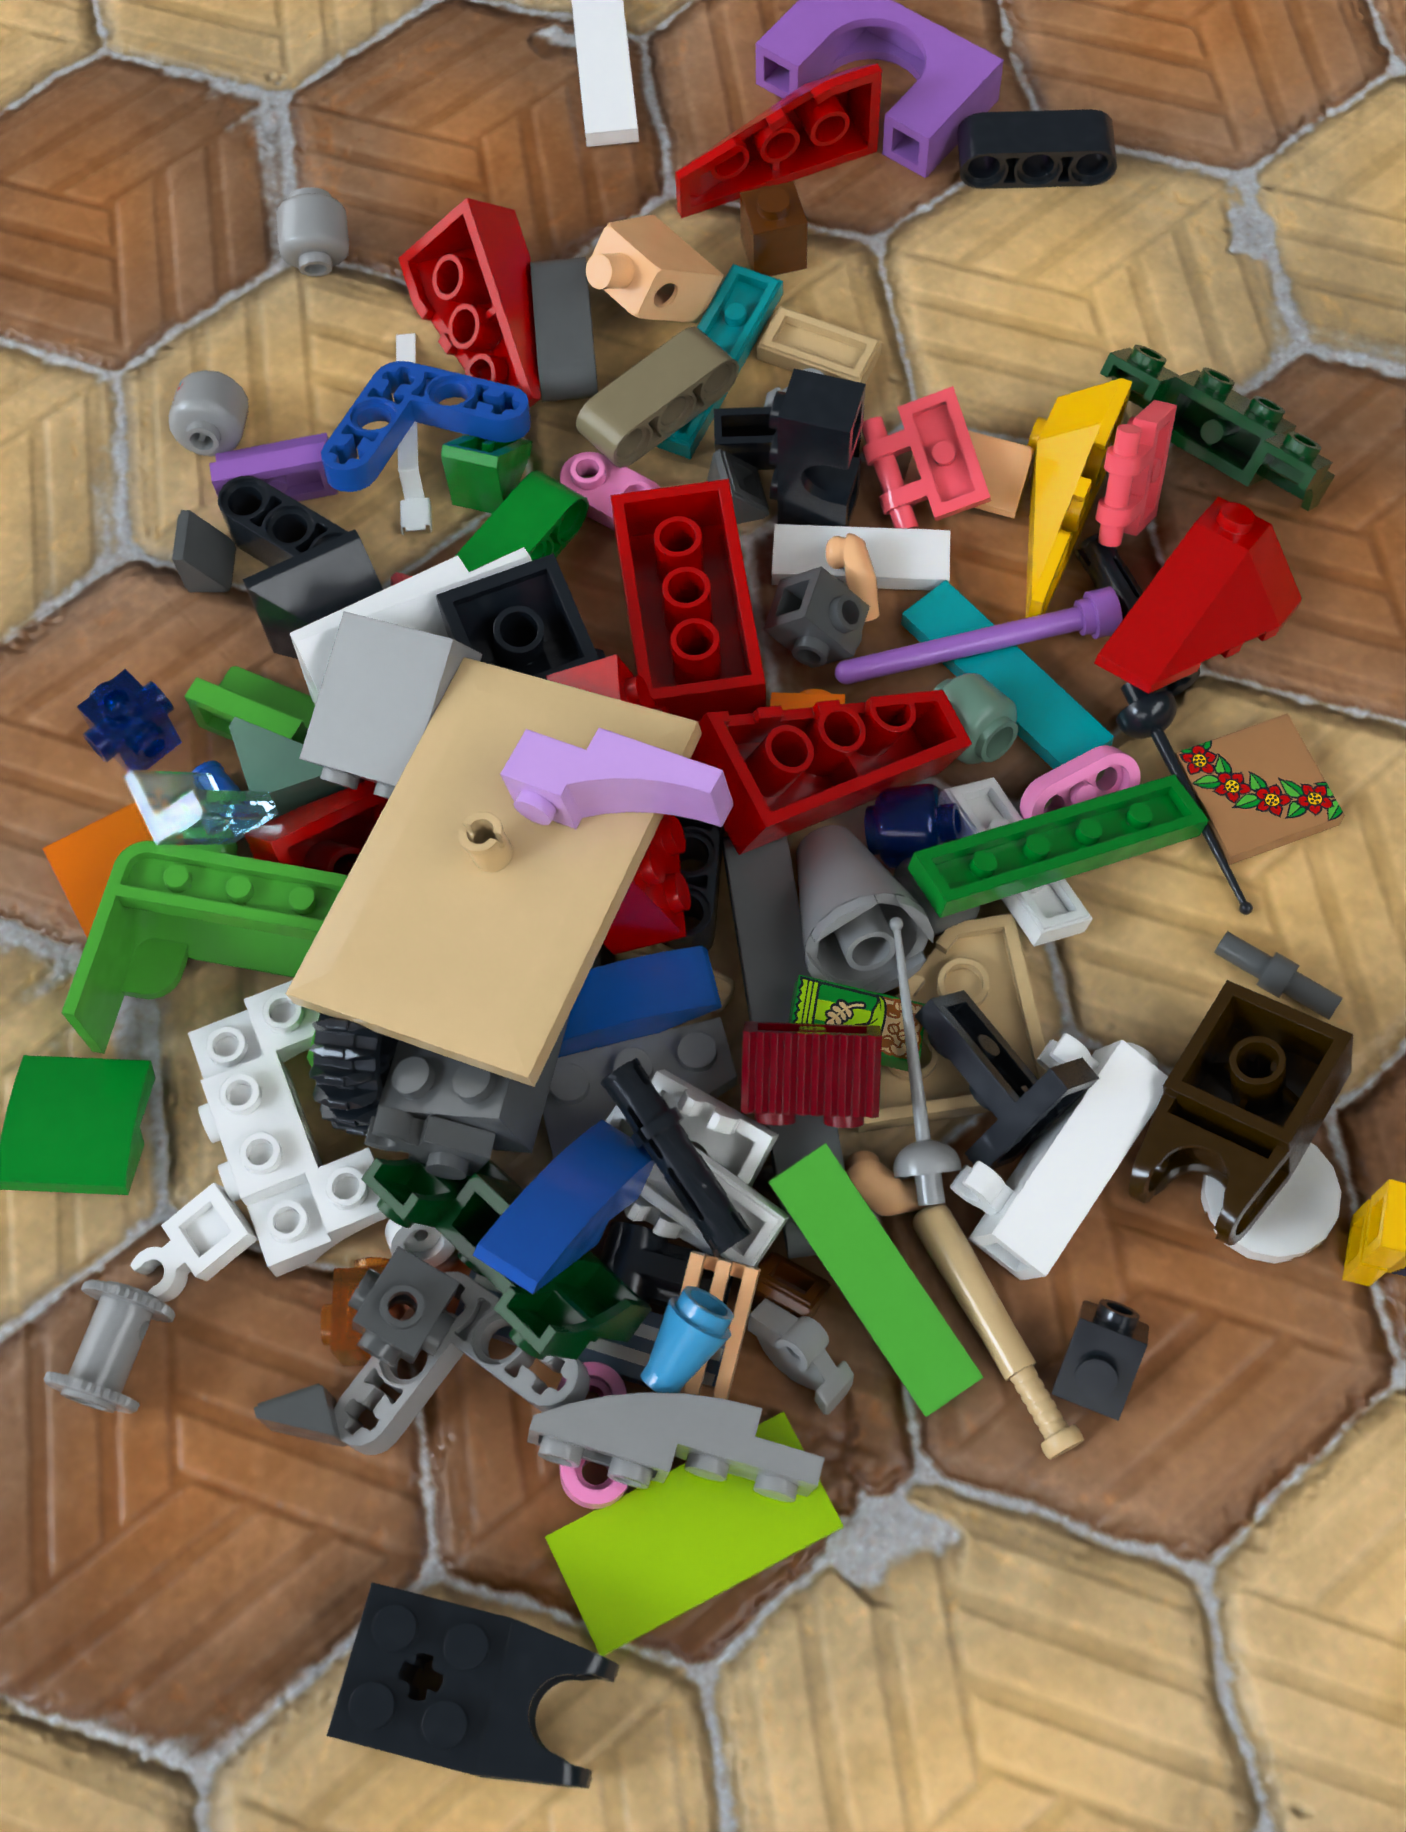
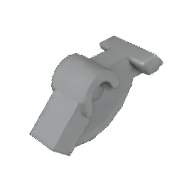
[748,1298,854,1415]

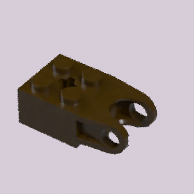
[1129,980,1353,1246]

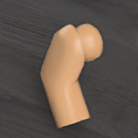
[826,533,880,622]
[845,1150,928,1216]

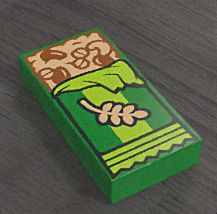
[788,975,925,1072]

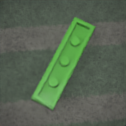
[768,1143,984,1417]

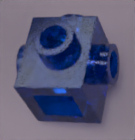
[77,669,182,779]

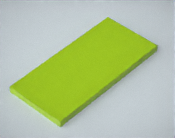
[545,1411,844,1657]

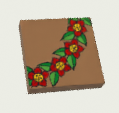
[1175,713,1345,865]

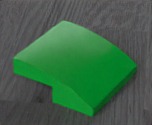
[0,1055,156,1195]

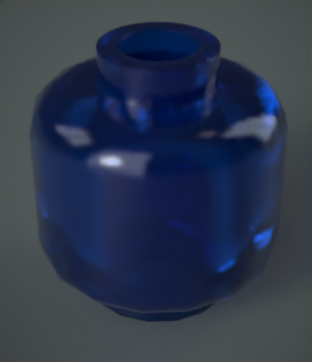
[864,783,962,868]

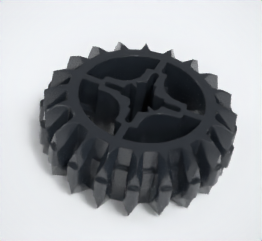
[309,1013,398,1136]

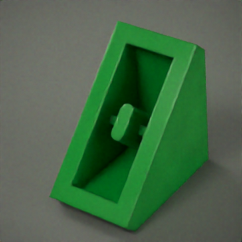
[441,435,533,514]

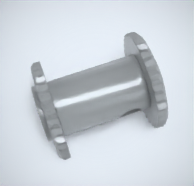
[44,1279,175,1414]

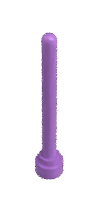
[835,586,1123,684]

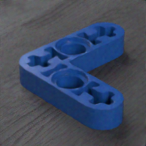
[321,361,531,492]

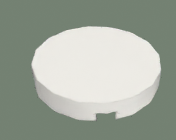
[1201,1143,1341,1264]

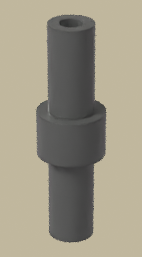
[1214,931,1343,1020]

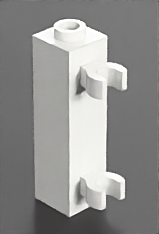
[950,1033,1168,1281]

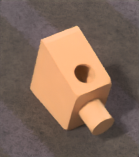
[586,215,724,323]

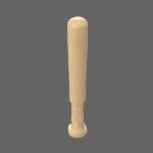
[912,1204,1084,1460]

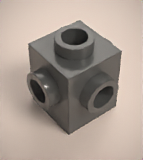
[763,566,870,668]
[348,1246,460,1366]

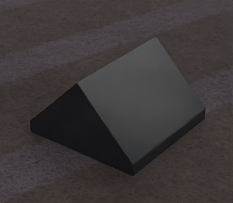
[436,553,599,680]

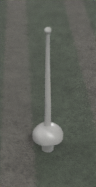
[889,917,962,1206]

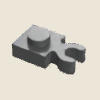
[364,1106,496,1180]

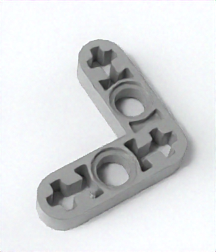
[334,1271,590,1455]

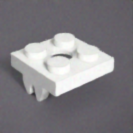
[624,1069,779,1255]

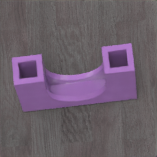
[755,0,1004,178]

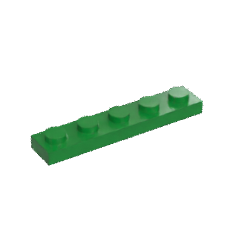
[907,774,1209,918]

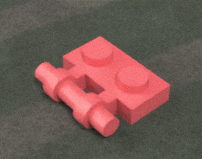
[861,386,991,529]
[1095,400,1177,547]

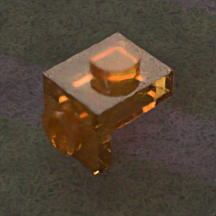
[320,1257,390,1366]

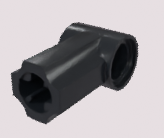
[599,1222,733,1307]

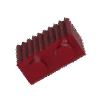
[741,1021,882,1128]

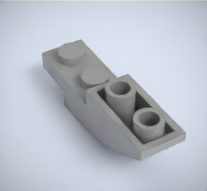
[527,1392,825,1502]

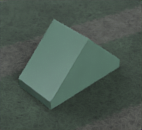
[229,717,347,824]

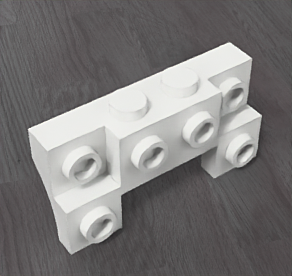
[188,980,388,1277]

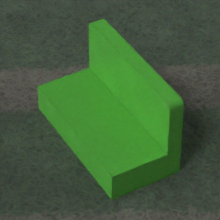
[184,666,315,744]

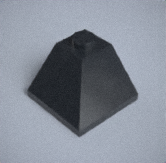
[243,529,383,659]

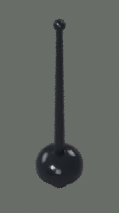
[1116,682,1253,915]

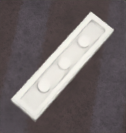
[571,0,639,147]

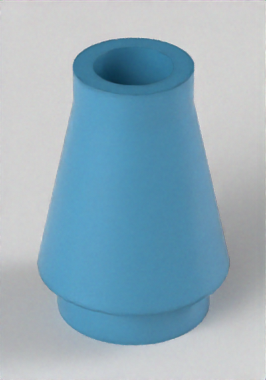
[641,1286,734,1393]

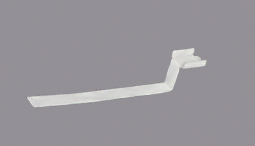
[396,333,432,535]

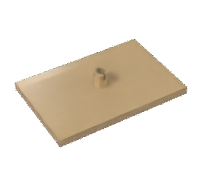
[286,657,702,1087]

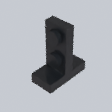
[915,990,1099,1169]

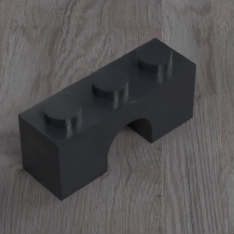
[769,369,866,527]

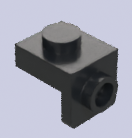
[1051,1299,1149,1421]

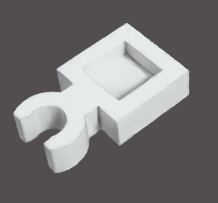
[130,1182,258,1302]

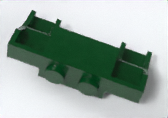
[1100,345,1335,511]
[361,1158,652,1360]

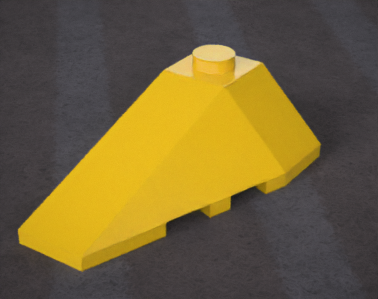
[1025,378,1133,618]

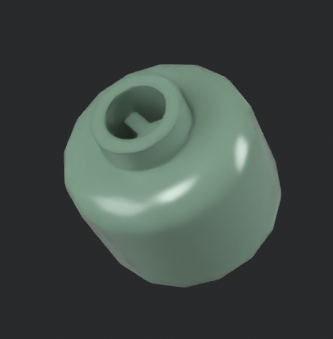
[934,673,1018,765]

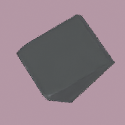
[172,510,236,592]
[254,1383,347,1447]

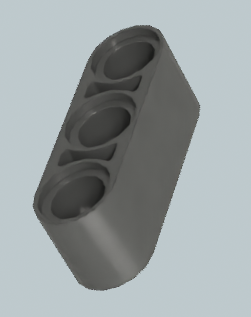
[530,257,598,402]

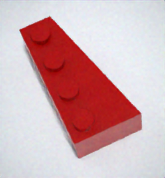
[690,690,972,855]

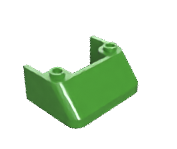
[61,841,348,1067]

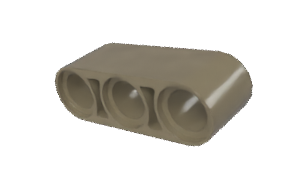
[576,326,739,468]

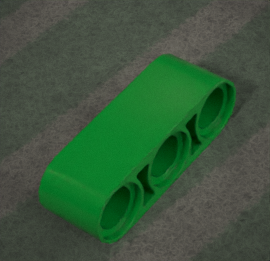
[454,470,589,572]

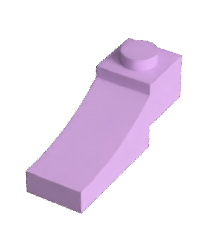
[500,727,734,829]

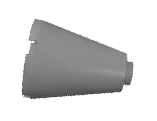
[796,825,934,994]

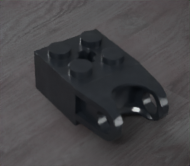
[327,1582,619,1789]

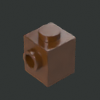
[740,181,808,276]

